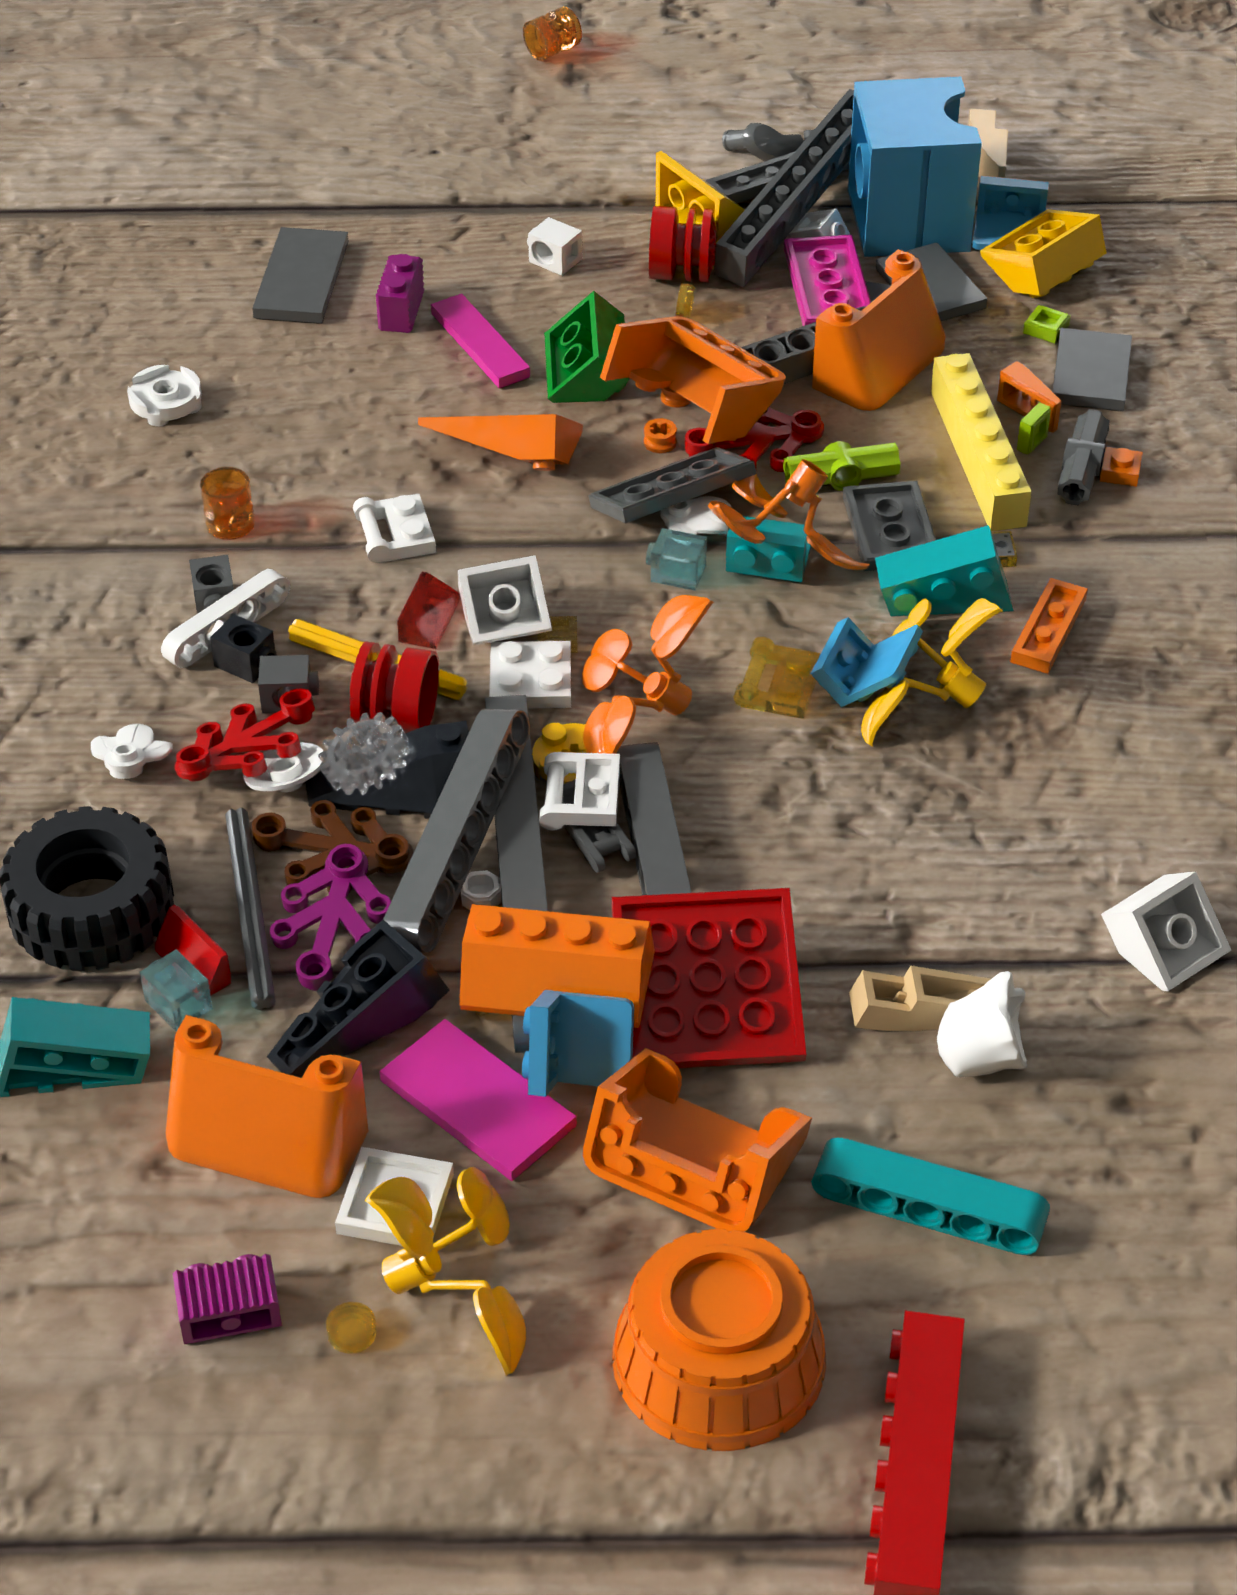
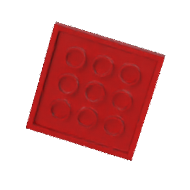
[611,888,807,1068]

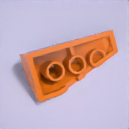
[418,414,583,471]

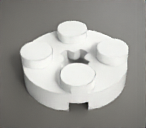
[127,365,202,426]

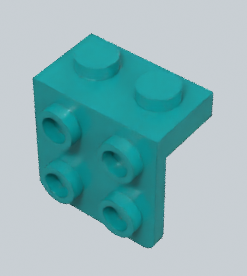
[726,516,812,582]

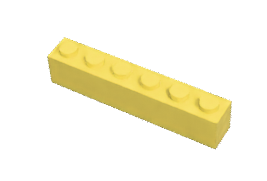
[931,353,1031,531]

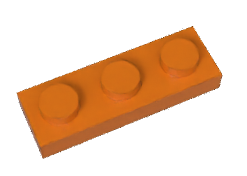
[1010,578,1088,674]

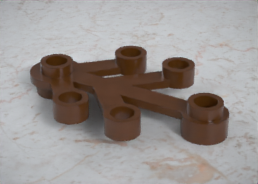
[252,800,414,894]

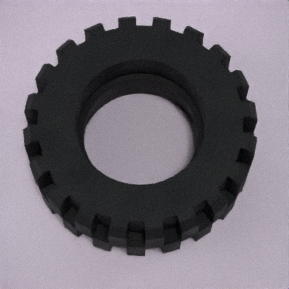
[0,806,174,971]

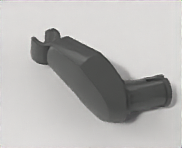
[722,123,814,161]

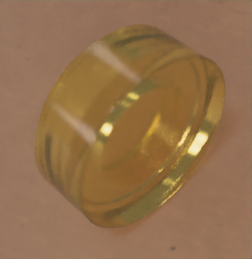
[675,283,695,319]
[326,1302,377,1353]

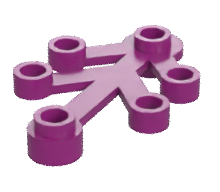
[270,844,391,991]

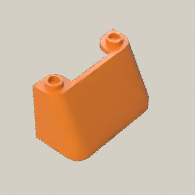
[812,249,945,411]
[165,1015,369,1198]
[583,1048,812,1232]

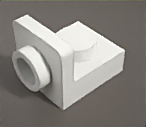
[789,209,850,238]

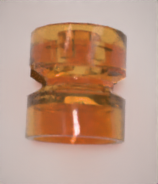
[523,6,582,61]
[200,467,255,540]

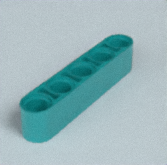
[811,1137,1050,1255]

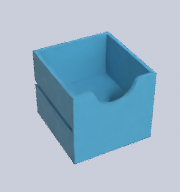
[848,76,982,257]

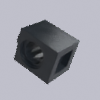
[210,614,277,683]

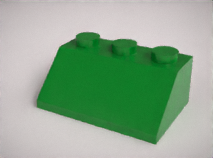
[544,291,630,403]

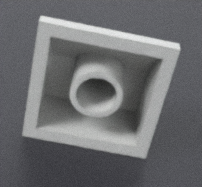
[458,555,552,646]
[1101,872,1231,991]

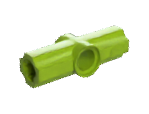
[783,441,901,491]

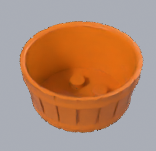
[612,1229,826,1451]

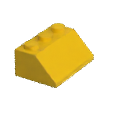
[655,151,745,242]
[980,209,1107,298]

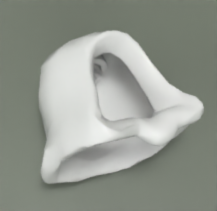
[937,971,1027,1078]

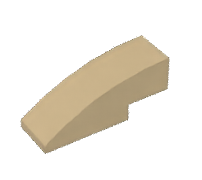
[968,109,1008,178]
[849,966,991,1031]

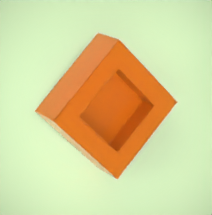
[1100,447,1143,487]

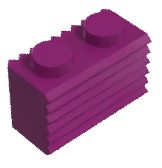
[376,254,425,333]
[173,1253,282,1344]

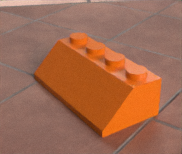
[459,904,655,1028]

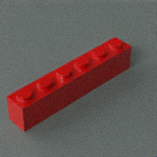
[864,1310,965,1595]

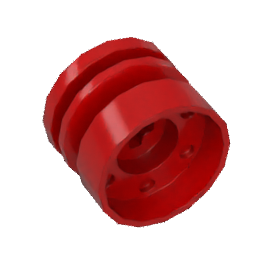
[649,206,717,283]
[349,641,440,733]

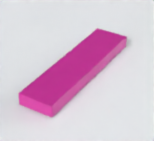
[431,293,530,388]

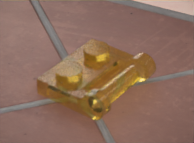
[733,637,821,719]

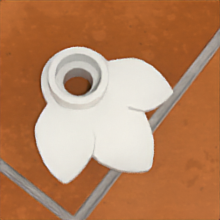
[661,496,731,546]
[91,724,173,779]

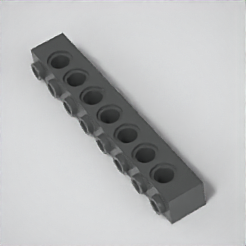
[714,89,854,287]

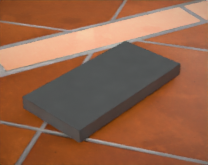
[252,227,349,323]
[588,447,757,523]

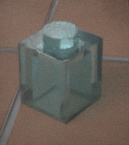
[646,528,707,591]
[140,949,213,1032]

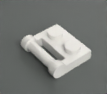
[353,494,436,563]
[539,752,620,830]

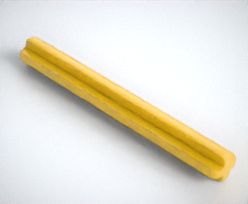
[288,619,467,700]

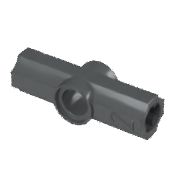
[1057,409,1110,506]

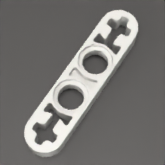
[161,569,290,668]

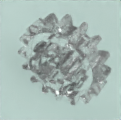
[318,712,410,795]

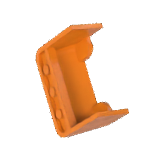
[600,316,786,444]

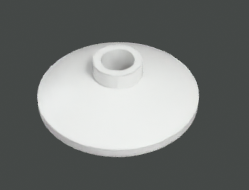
[243,742,326,792]

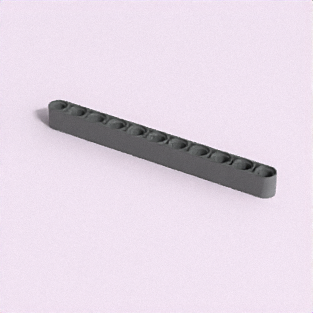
[485,694,548,1053]

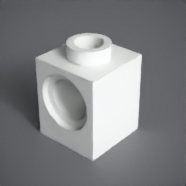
[527,217,582,276]

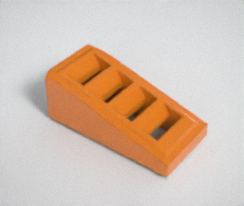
[997,361,1062,433]

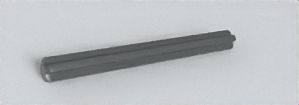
[225,808,276,1010]

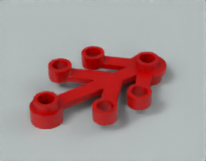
[685,406,824,472]
[175,688,315,781]

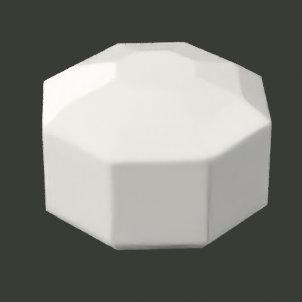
[461,870,502,910]

